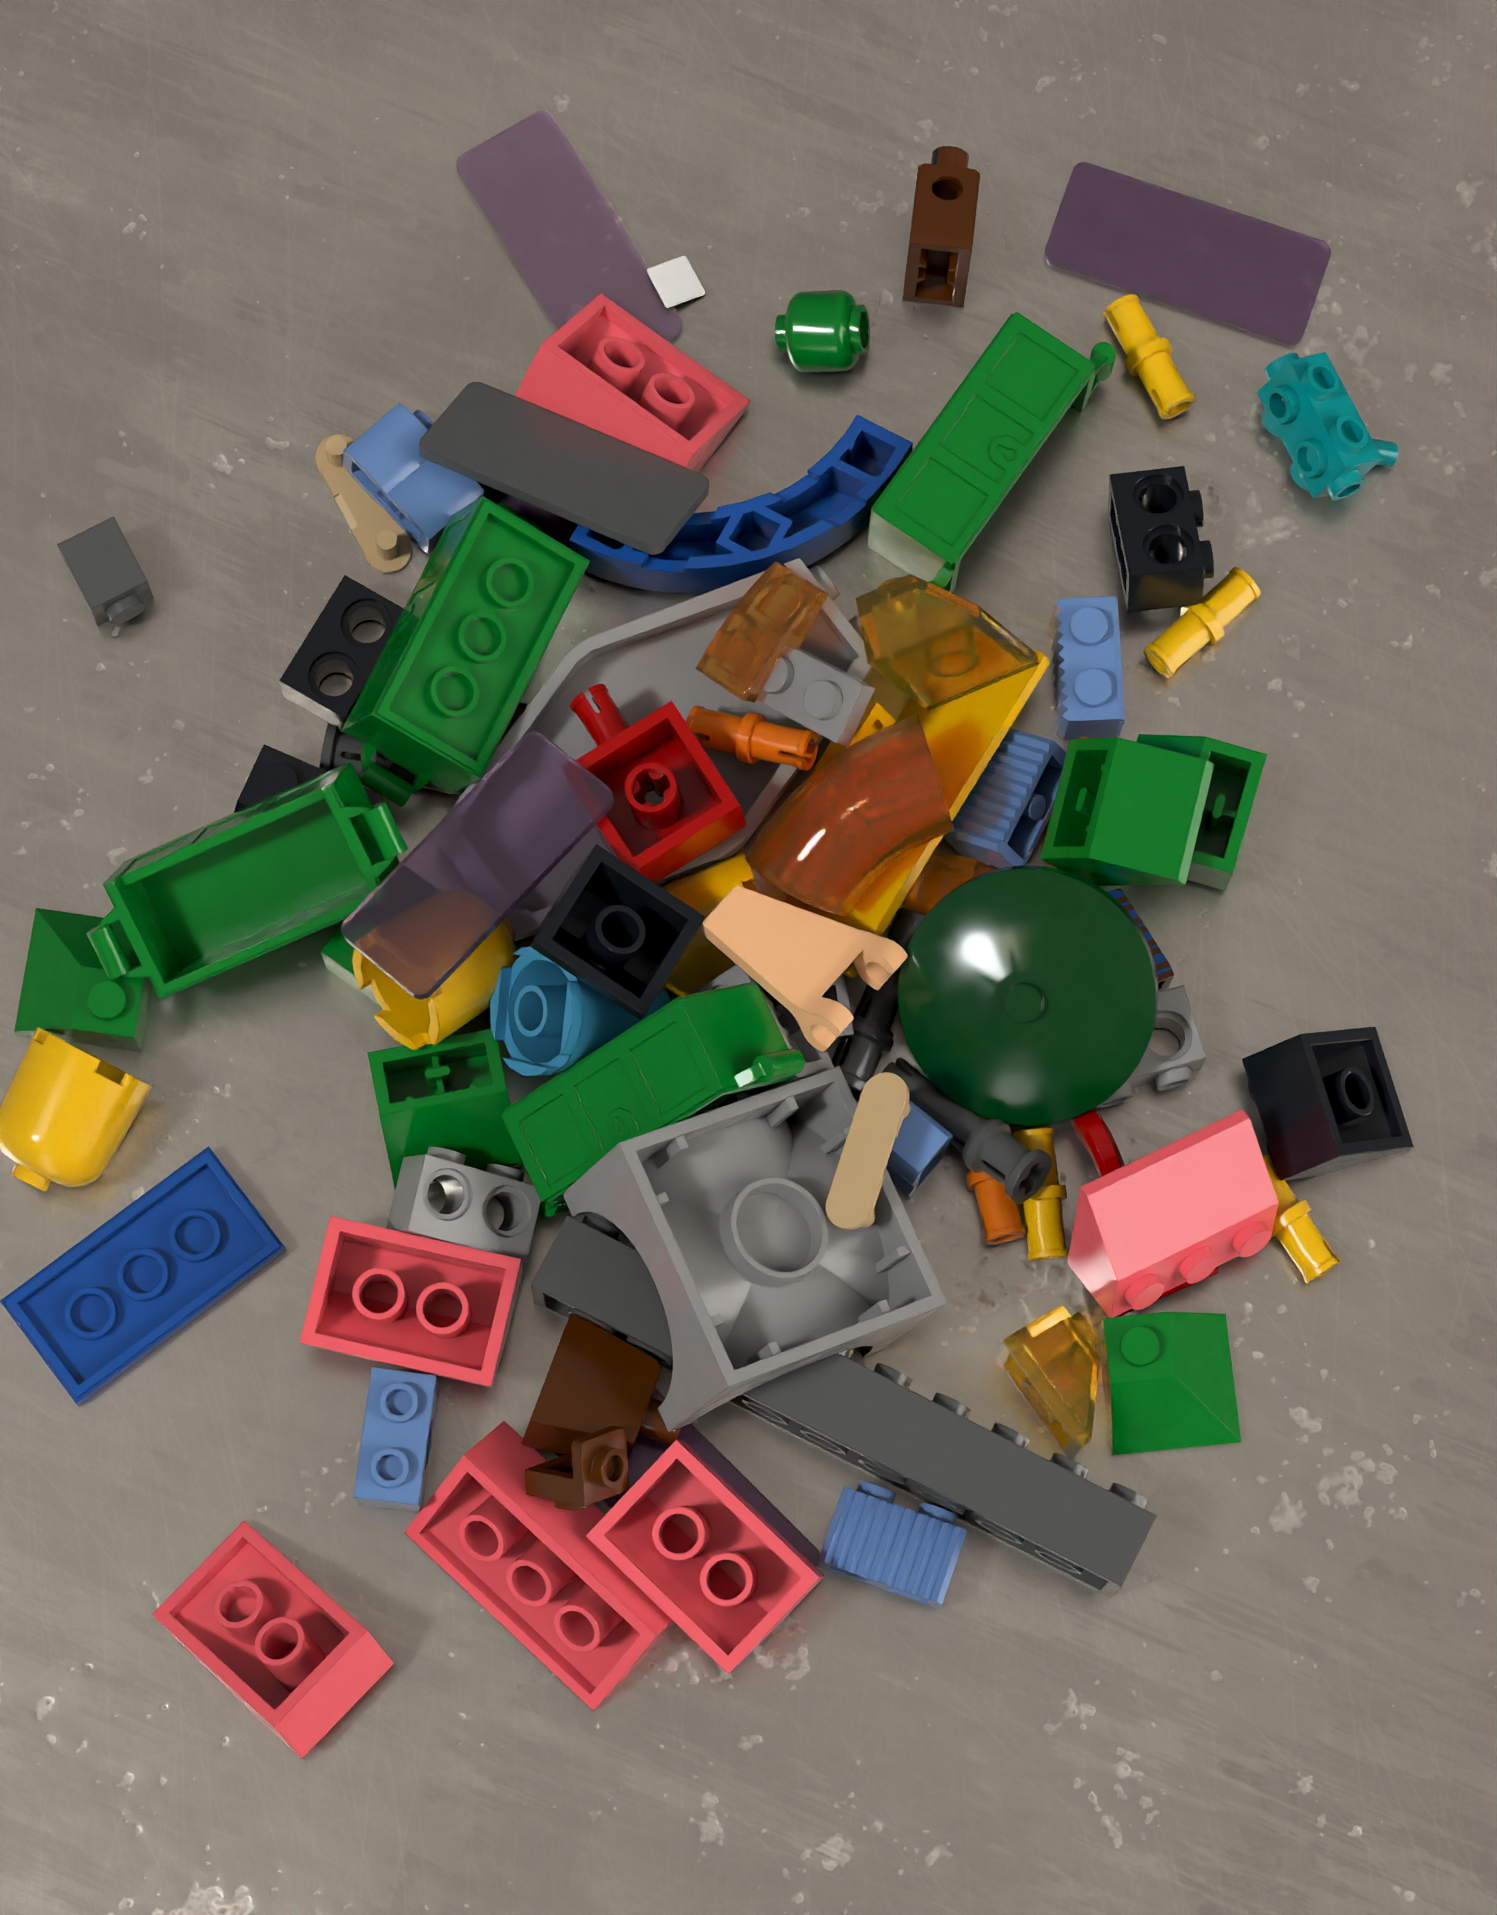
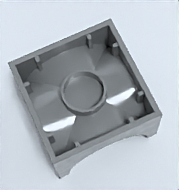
[563,1066,948,1432]

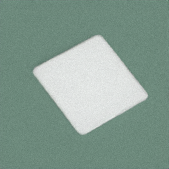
[647,256,705,308]

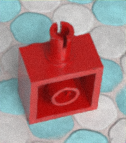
[561,683,746,883]

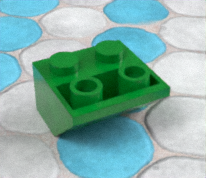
[1136,734,1267,890]
[1040,737,1215,886]
[367,1029,522,1190]

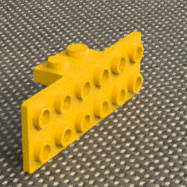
[783,625,1050,978]

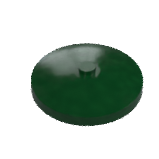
[898,865,1159,1125]

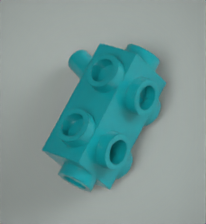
[1257,352,1398,501]

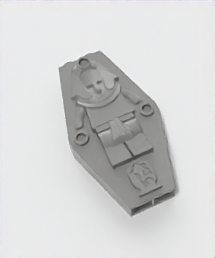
[431,558,879,942]

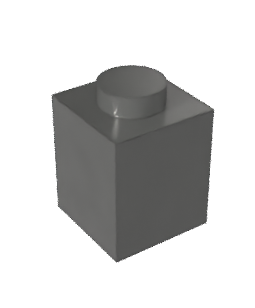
[57,516,154,626]

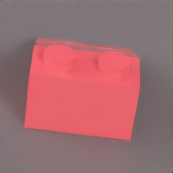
[152,1521,394,1759]

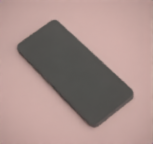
[419,382,709,555]

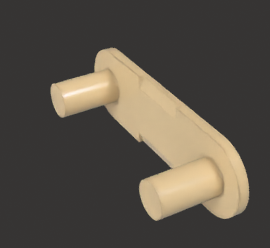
[315,434,412,574]
[826,1072,910,1230]

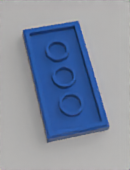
[0,1146,287,1406]

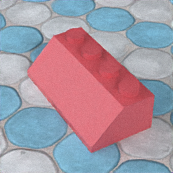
[404,1421,675,1711]

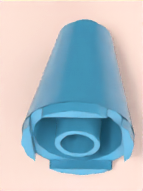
[490,946,671,1077]

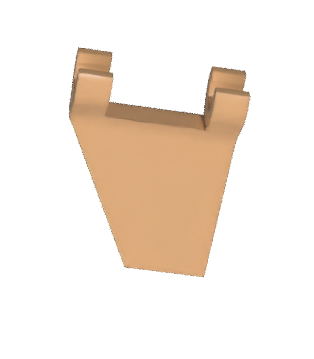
[698,885,908,1053]

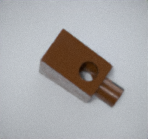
[902,146,980,307]
[521,1313,682,1459]

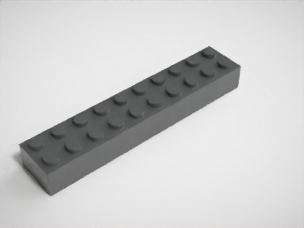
[531,1214,1157,1597]

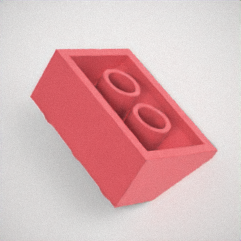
[515,293,750,473]
[1067,1109,1279,1319]
[299,1216,524,1388]
[586,1440,825,1674]

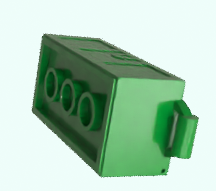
[867,311,1116,619]
[341,496,590,807]
[86,762,408,999]
[501,982,804,1217]

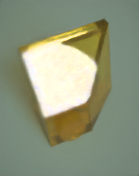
[855,574,1039,711]
[995,1304,1101,1460]

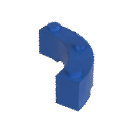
[569,415,913,594]

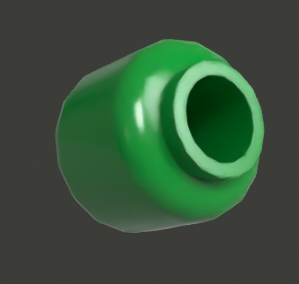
[775,290,870,373]

